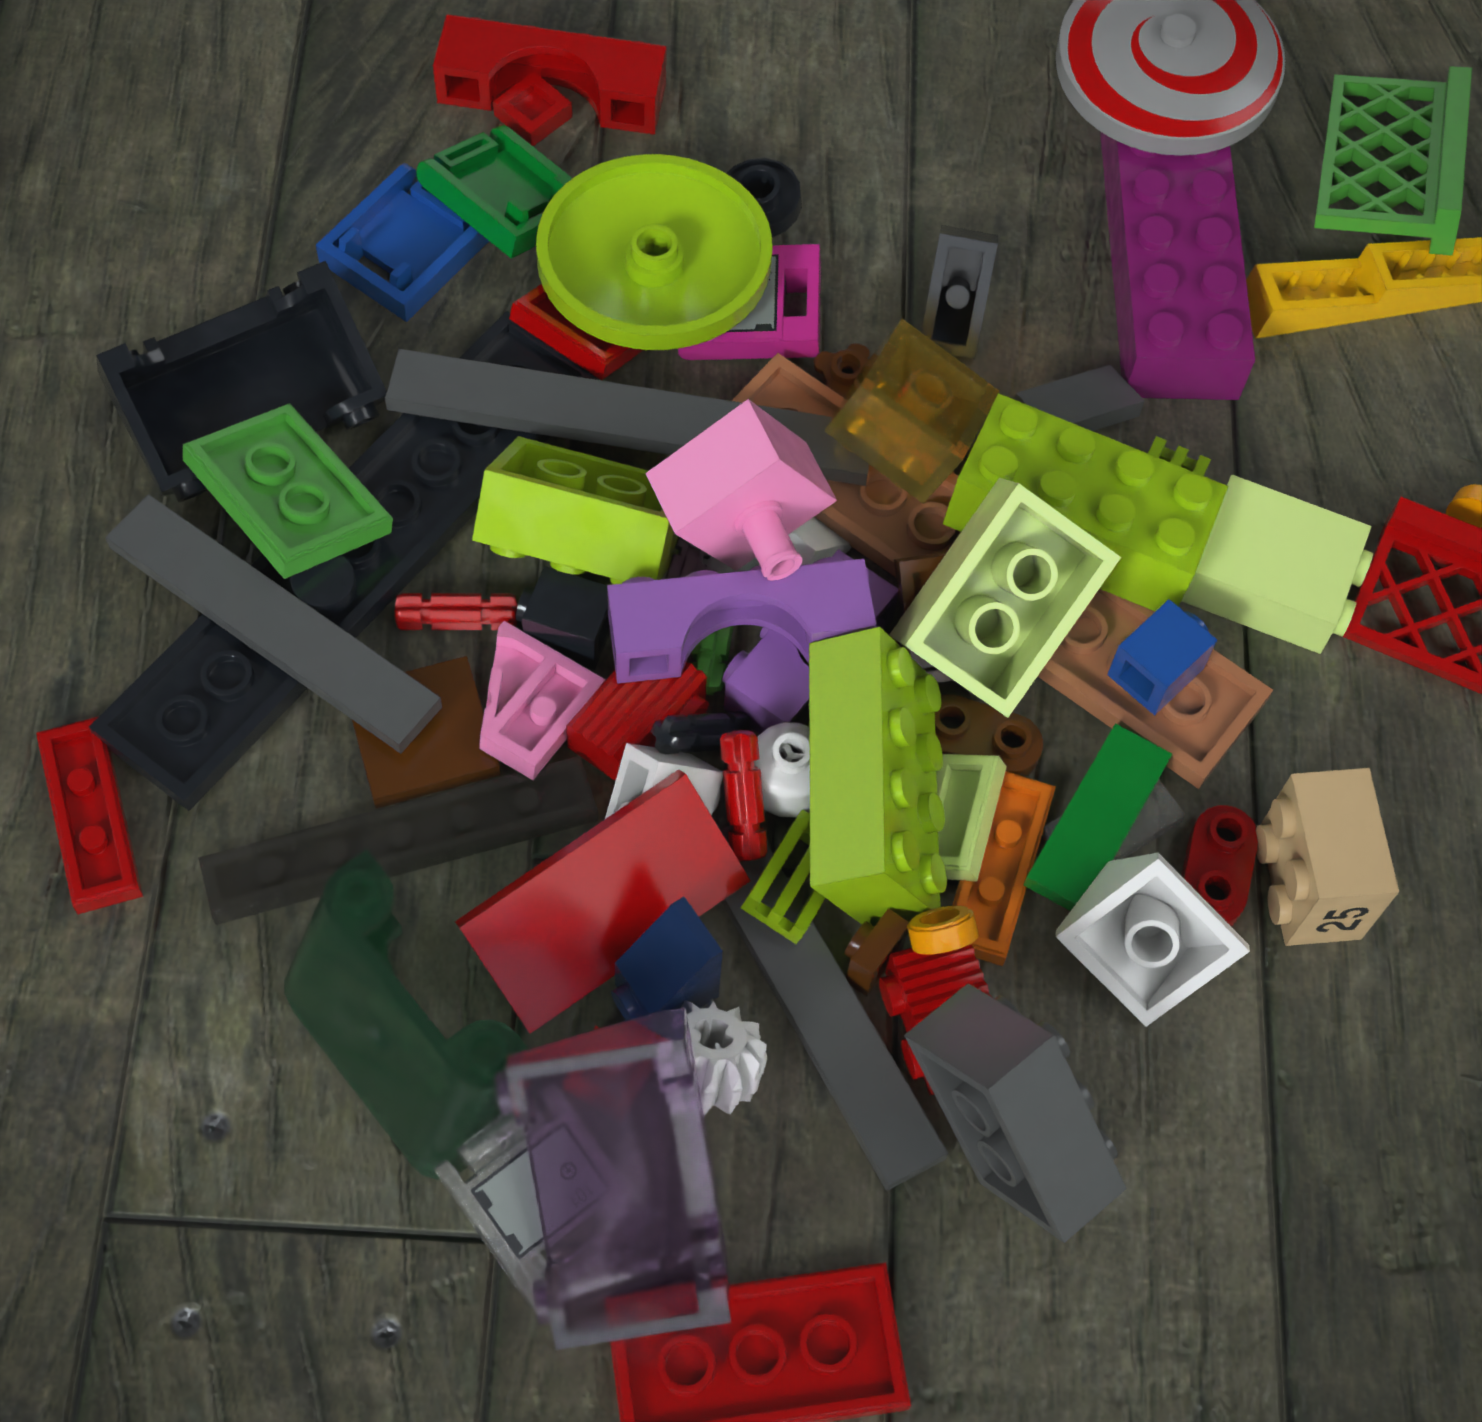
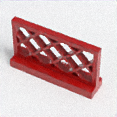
[1343,496,1482,694]

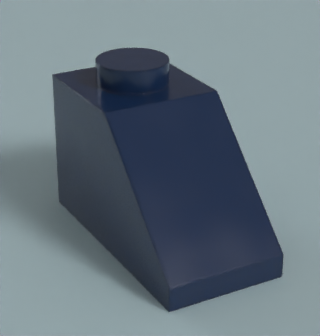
[611,897,723,1039]

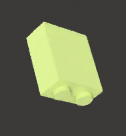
[1181,474,1374,654]

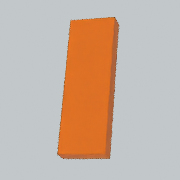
[952,771,1056,966]

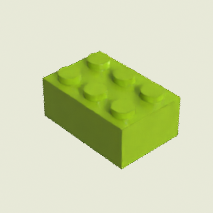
[472,436,680,584]

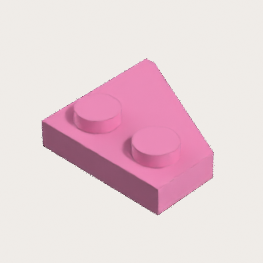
[479,621,606,780]

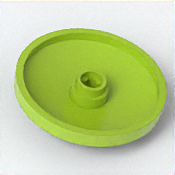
[536,154,773,350]

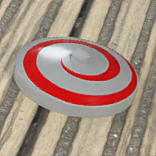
[1056,0,1285,156]

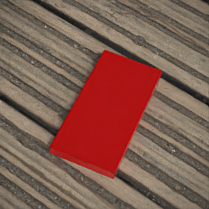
[454,769,751,1034]
[605,1262,911,1422]

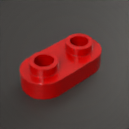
[1181,805,1258,926]

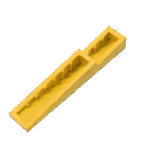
[1246,237,1482,339]

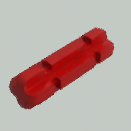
[395,593,518,630]
[720,730,768,861]

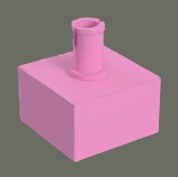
[645,399,837,581]

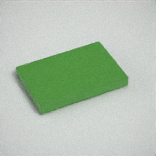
[183,403,393,579]

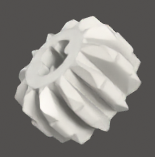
[648,999,767,1117]

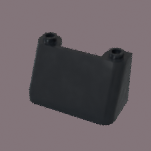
[96,261,387,502]

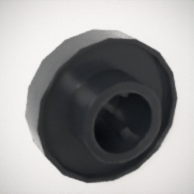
[726,158,802,238]

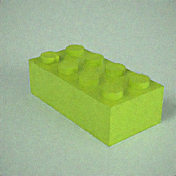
[943,393,1228,611]
[809,627,947,926]

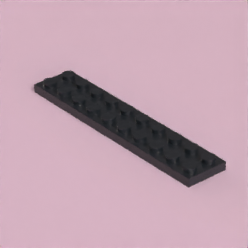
[89,311,599,811]

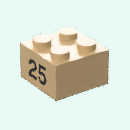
[1256,768,1399,946]

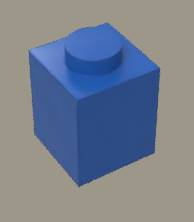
[1107,599,1217,716]

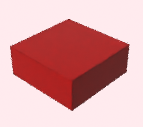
[493,71,572,147]

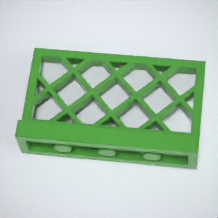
[1314,66,1472,256]

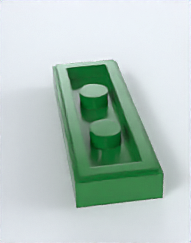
[1024,723,1172,911]

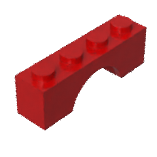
[433,14,667,135]

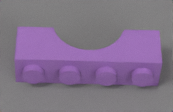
[607,557,877,684]

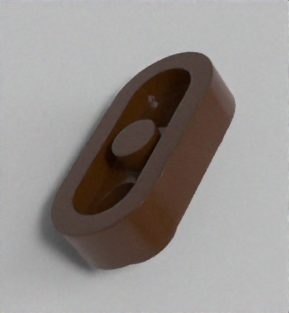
[935,694,1043,777]

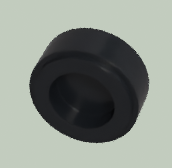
[291,555,357,617]

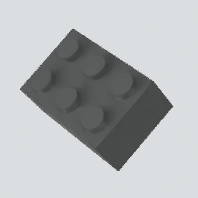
[904,984,1127,1243]

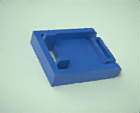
[315,163,489,322]

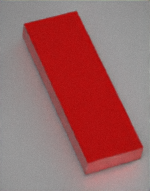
[36,716,143,915]

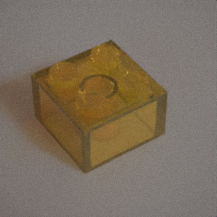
[824,319,1000,504]

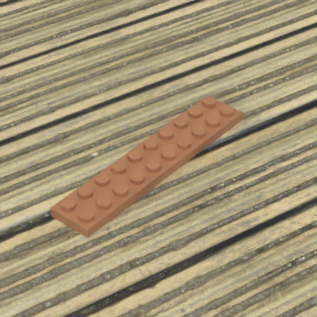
[731,353,1273,789]

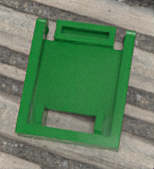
[416,125,572,259]

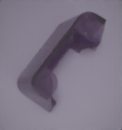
[496,1007,731,1350]

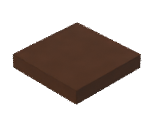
[351,656,501,809]

